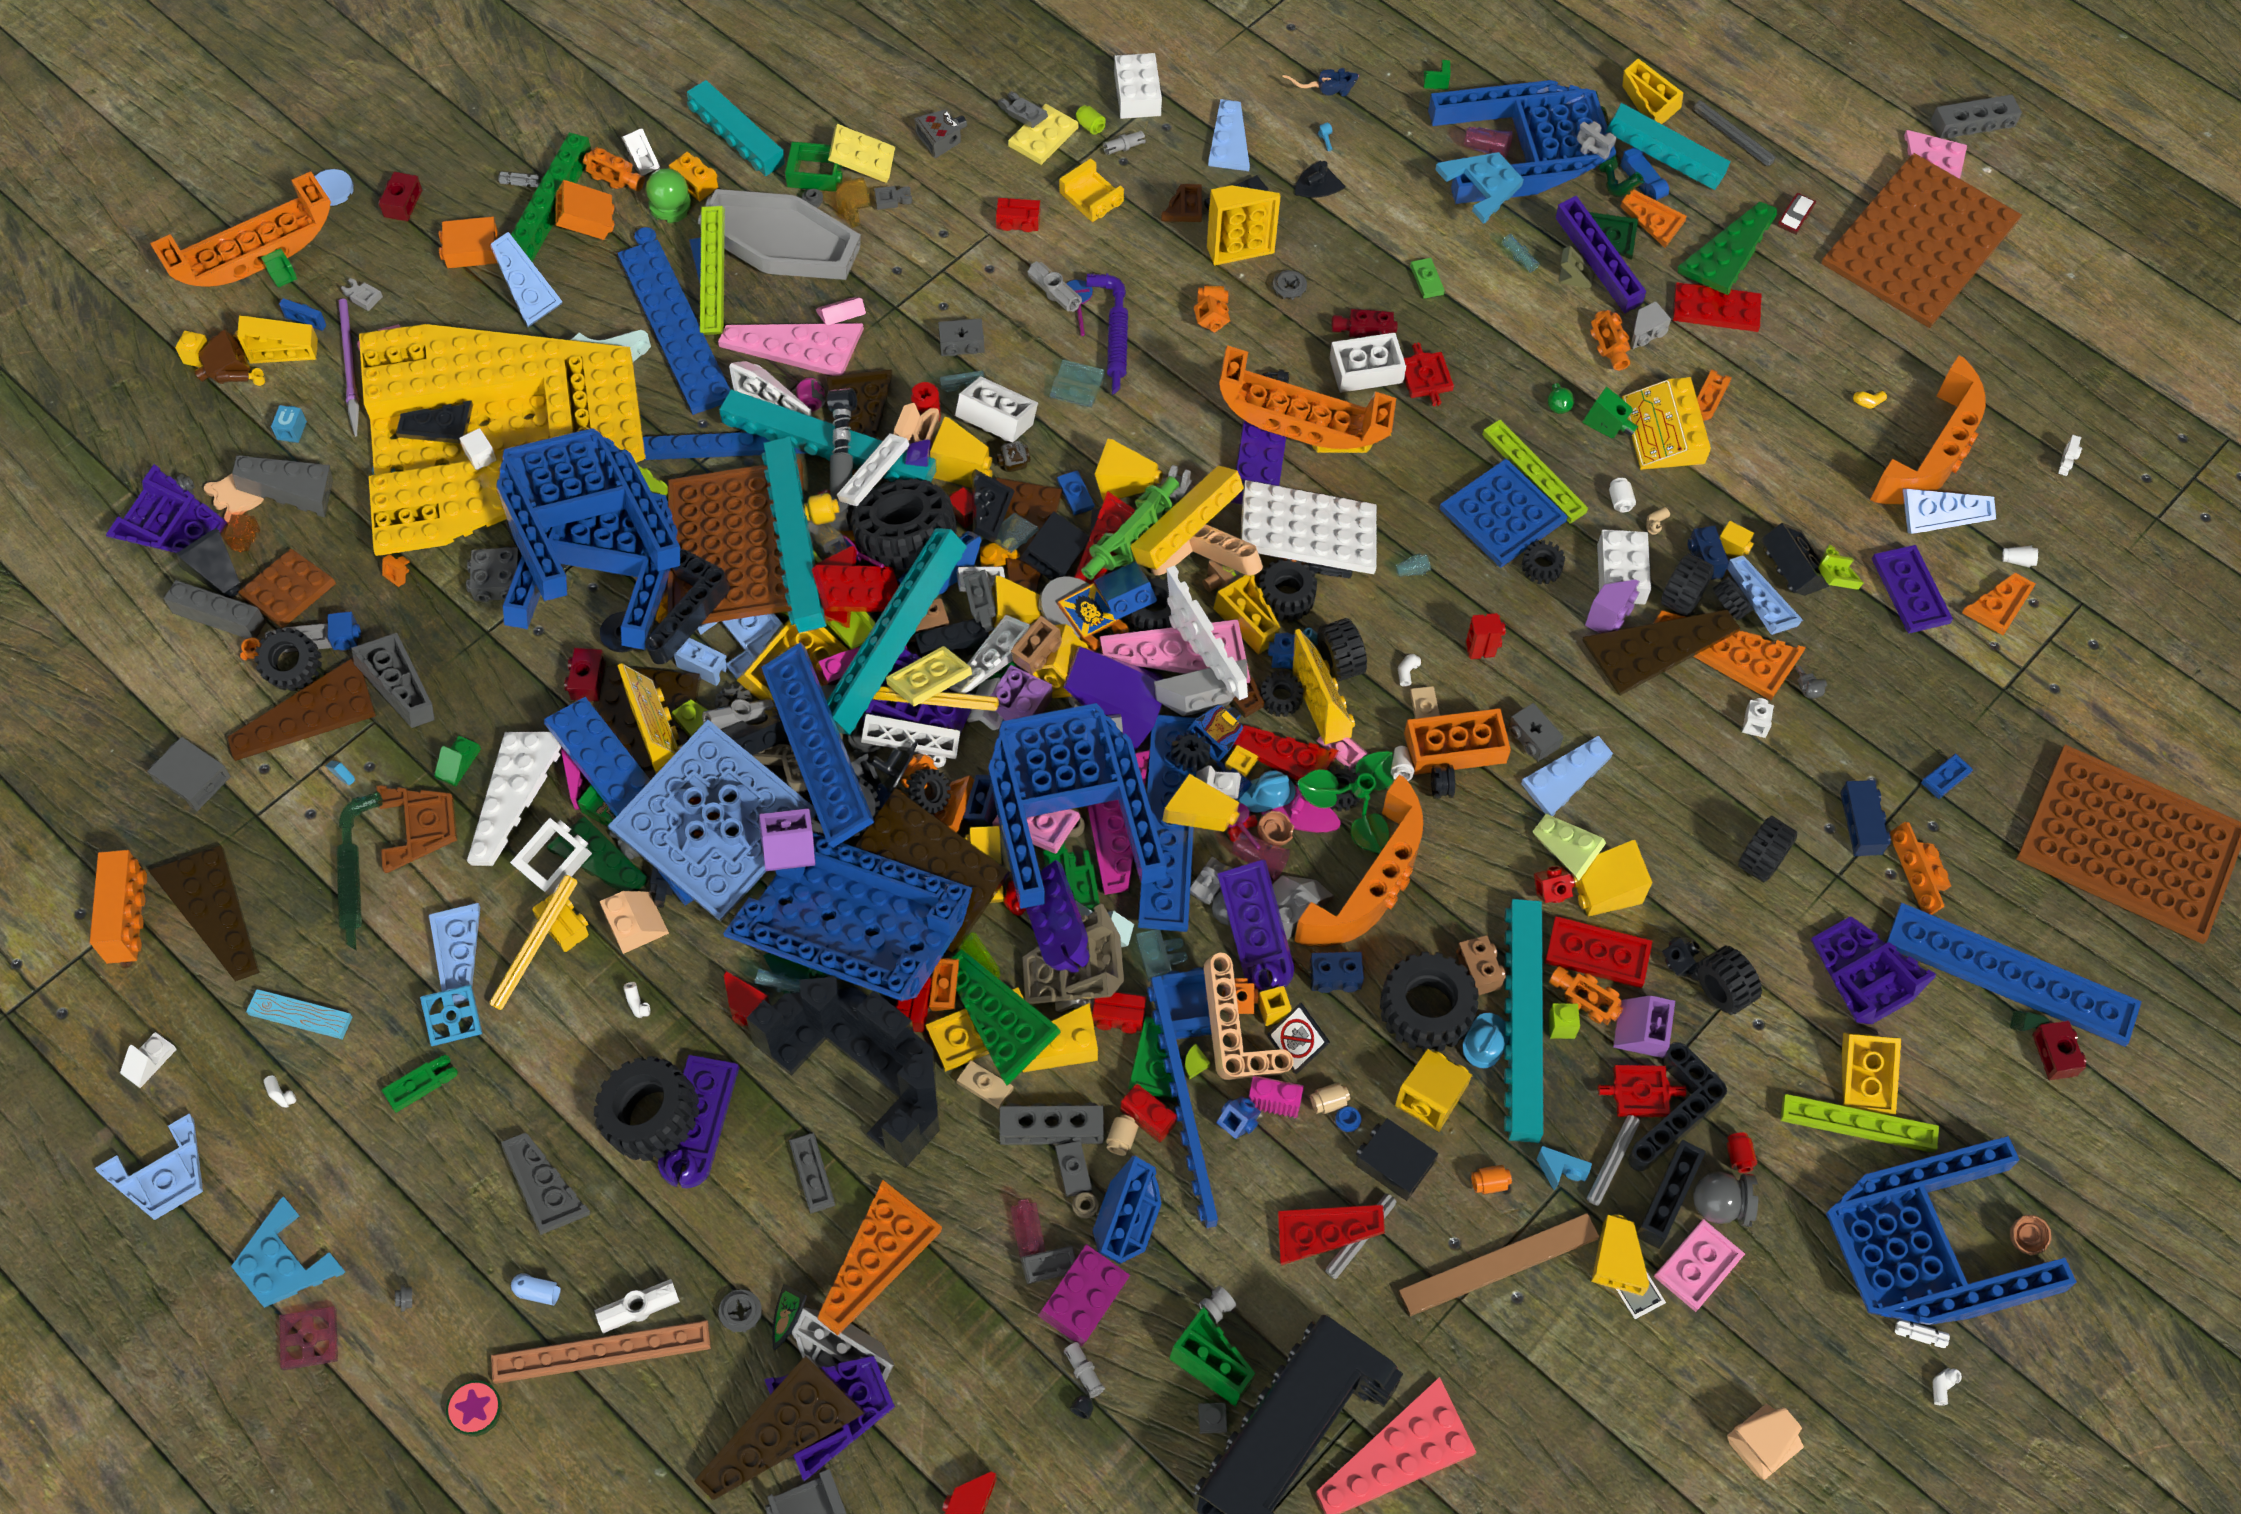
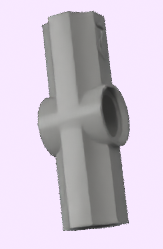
[1027,261,1082,312]
[702,699,775,730]

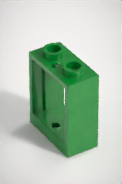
[785,142,845,192]

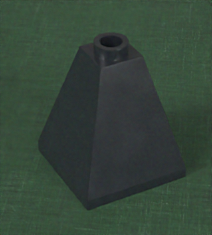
[176,528,241,598]

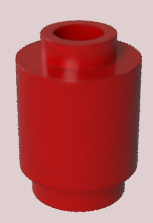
[1726,1132,1757,1173]

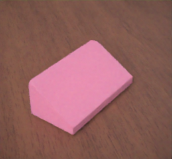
[816,297,866,325]
[1317,736,1369,771]

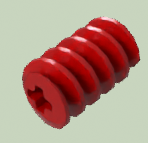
[911,382,941,422]

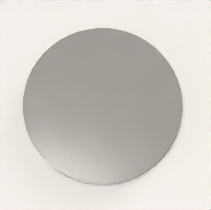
[1038,577,1097,639]

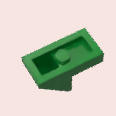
[434,736,481,787]

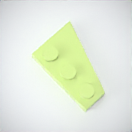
[1533,814,1606,881]

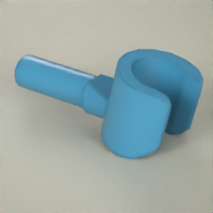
[1318,122,1332,151]

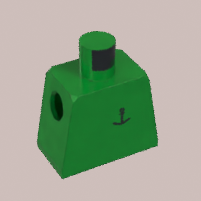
[1582,386,1638,438]

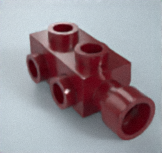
[1331,309,1398,339]

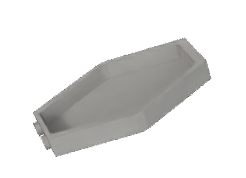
[698,189,861,280]

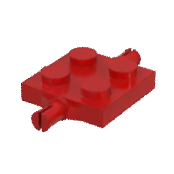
[1403,342,1454,406]
[1598,1065,1686,1117]

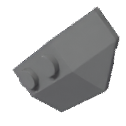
[1154,659,1247,717]
[1272,875,1334,940]
[792,1307,894,1382]

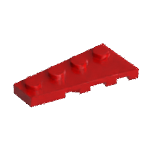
[1074,491,1135,587]
[1232,725,1339,781]
[1278,1205,1385,1265]

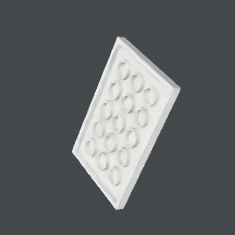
[1241,480,1377,574]

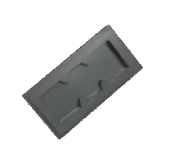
[1055,1141,1092,1197]
[1021,1246,1076,1285]

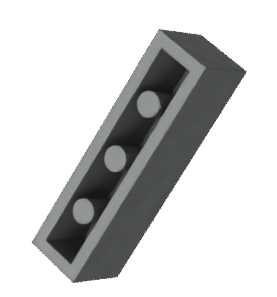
[164,580,266,639]

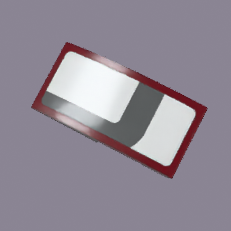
[1778,193,1816,235]

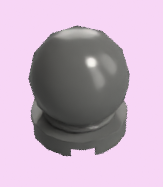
[1693,1171,1758,1227]

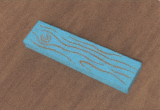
[246,989,353,1040]

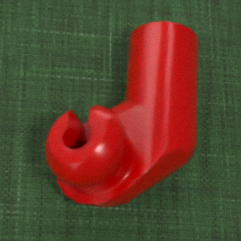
[1227,814,1257,842]

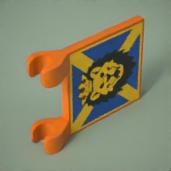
[1057,583,1129,652]

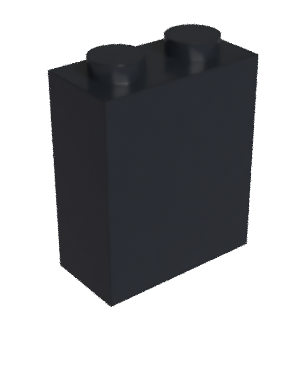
[1020,511,1090,581]
[1355,1118,1439,1201]

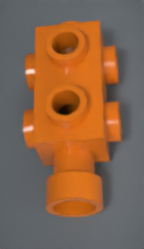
[583,147,645,192]
[1590,310,1631,371]
[1549,966,1623,1025]

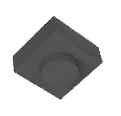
[1198,1403,1227,1434]

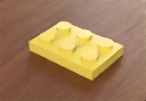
[1008,104,1078,165]
[828,124,895,183]
[886,646,972,706]

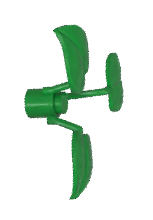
[1298,751,1394,854]

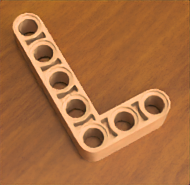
[1150,524,1263,575]
[1204,953,1293,1080]

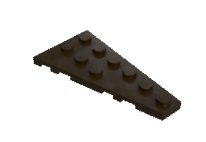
[827,369,893,475]
[148,845,260,982]
[694,1355,867,1500]

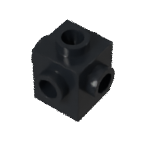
[1662,936,1704,977]

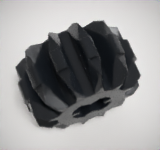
[1170,731,1211,772]

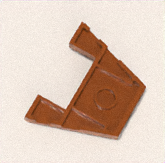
[377,785,457,873]

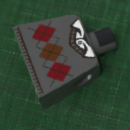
[915,110,967,158]

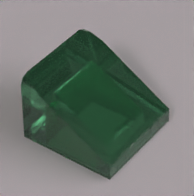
[2010,1010,2049,1031]

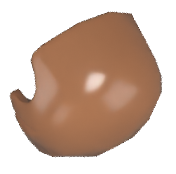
[1257,811,1294,847]
[2010,1215,2051,1255]

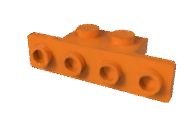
[1889,822,1951,915]

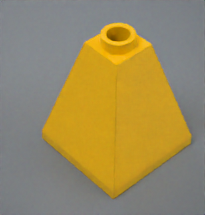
[1095,439,1163,502]
[988,576,1043,635]

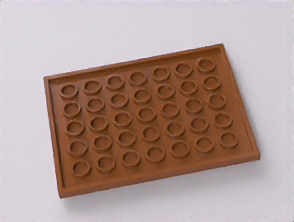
[1821,153,2022,328]
[668,459,804,624]
[2016,744,2241,944]

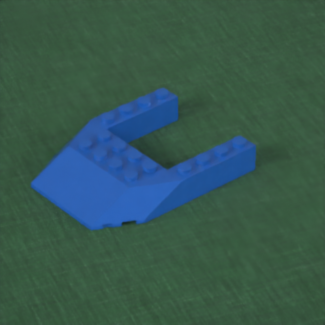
[1428,80,1616,204]
[496,428,680,601]
[503,493,678,650]
[988,703,1167,909]
[1826,1136,2077,1325]

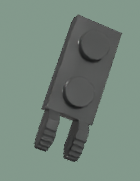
[998,91,1048,128]

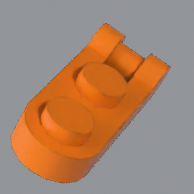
[1697,369,1732,421]

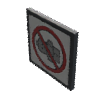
[1267,1003,1330,1074]

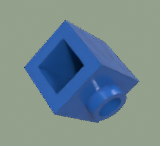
[328,612,361,650]

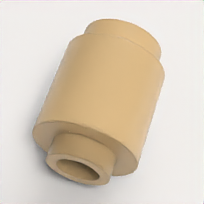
[1310,1082,1350,1114]
[1106,1115,1138,1156]

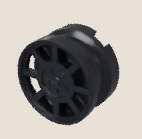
[1431,765,1455,799]

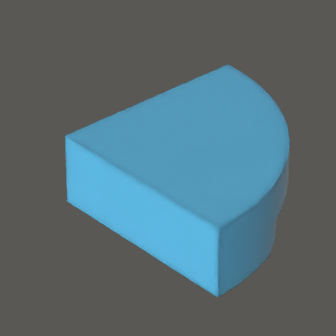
[326,760,355,786]

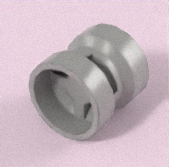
[1199,1286,1236,1324]

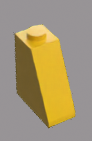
[1162,774,1240,832]
[1591,1215,1649,1296]

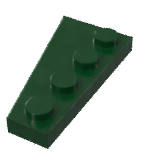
[546,816,648,892]

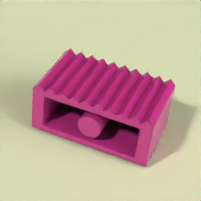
[1249,1075,1304,1119]

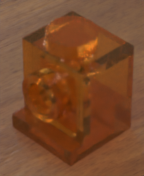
[224,514,260,552]

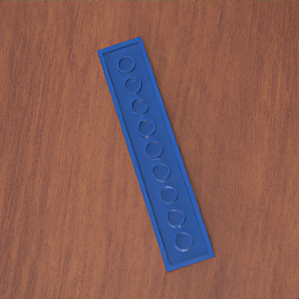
[618,239,730,415]
[761,642,874,848]
[544,697,696,905]
[1138,715,1197,932]
[1886,903,2142,1047]

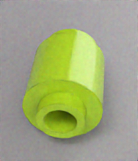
[1076,105,1106,135]

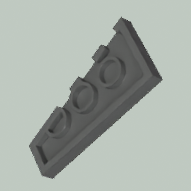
[501,1133,590,1235]

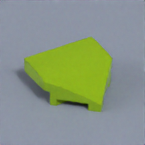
[1818,544,1864,590]

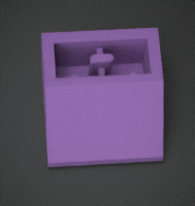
[1585,579,1640,634]
[991,665,1052,721]
[759,809,815,871]
[1613,996,1675,1058]

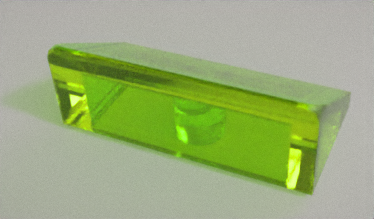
[960,932,1000,980]

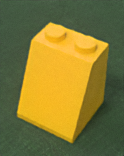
[930,417,992,488]
[1029,624,1089,698]
[1571,840,1652,917]
[1395,1049,1472,1132]

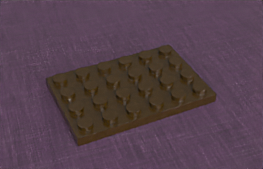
[581,666,701,794]
[855,788,1011,953]

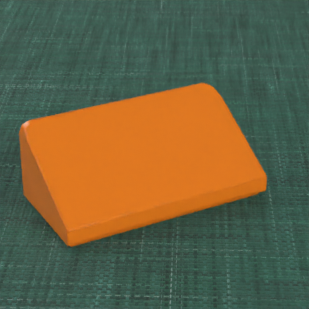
[929,958,959,1011]

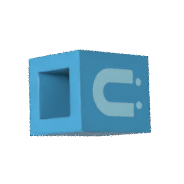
[271,405,307,443]

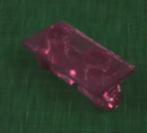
[1010,1199,1046,1257]

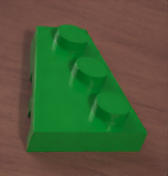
[1128,1017,1177,1102]

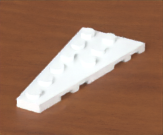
[1166,565,1248,700]
[467,732,562,866]

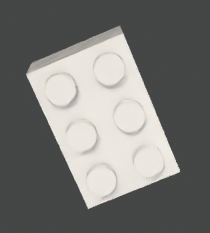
[1114,53,1162,119]
[1329,333,1406,393]
[955,376,1038,442]
[1597,530,1651,604]

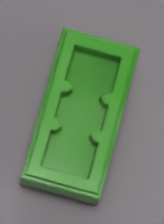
[1410,258,1445,299]

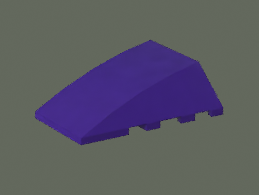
[106,464,227,553]
[862,646,972,734]
[1064,647,1163,751]
[1811,916,1936,1024]
[764,1356,895,1481]

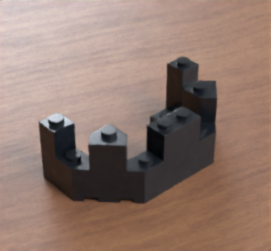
[746,977,940,1168]

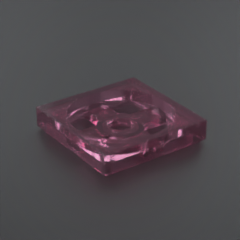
[280,1307,338,1370]

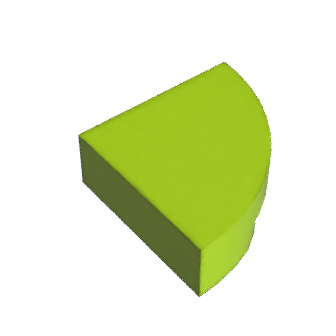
[1185,1044,1211,1080]

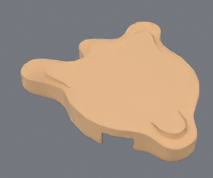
[204,474,264,525]

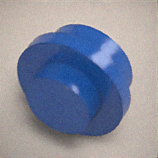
[635,227,656,245]
[1335,1107,1361,1132]

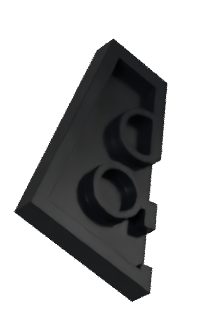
[396,401,473,444]
[972,469,1015,542]

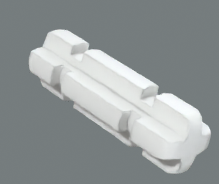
[1895,1319,1950,1348]

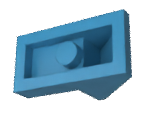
[1537,1146,1592,1190]

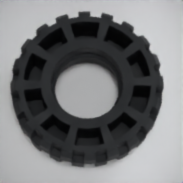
[851,479,957,570]

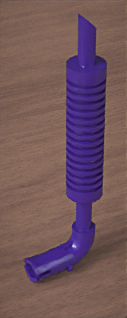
[1086,273,1128,394]

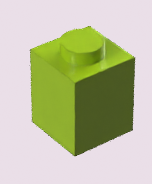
[1548,1003,1580,1039]

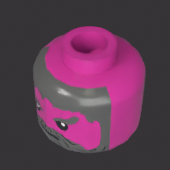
[796,378,825,412]

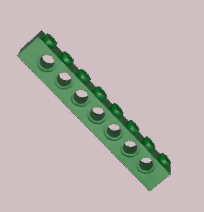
[511,132,592,262]

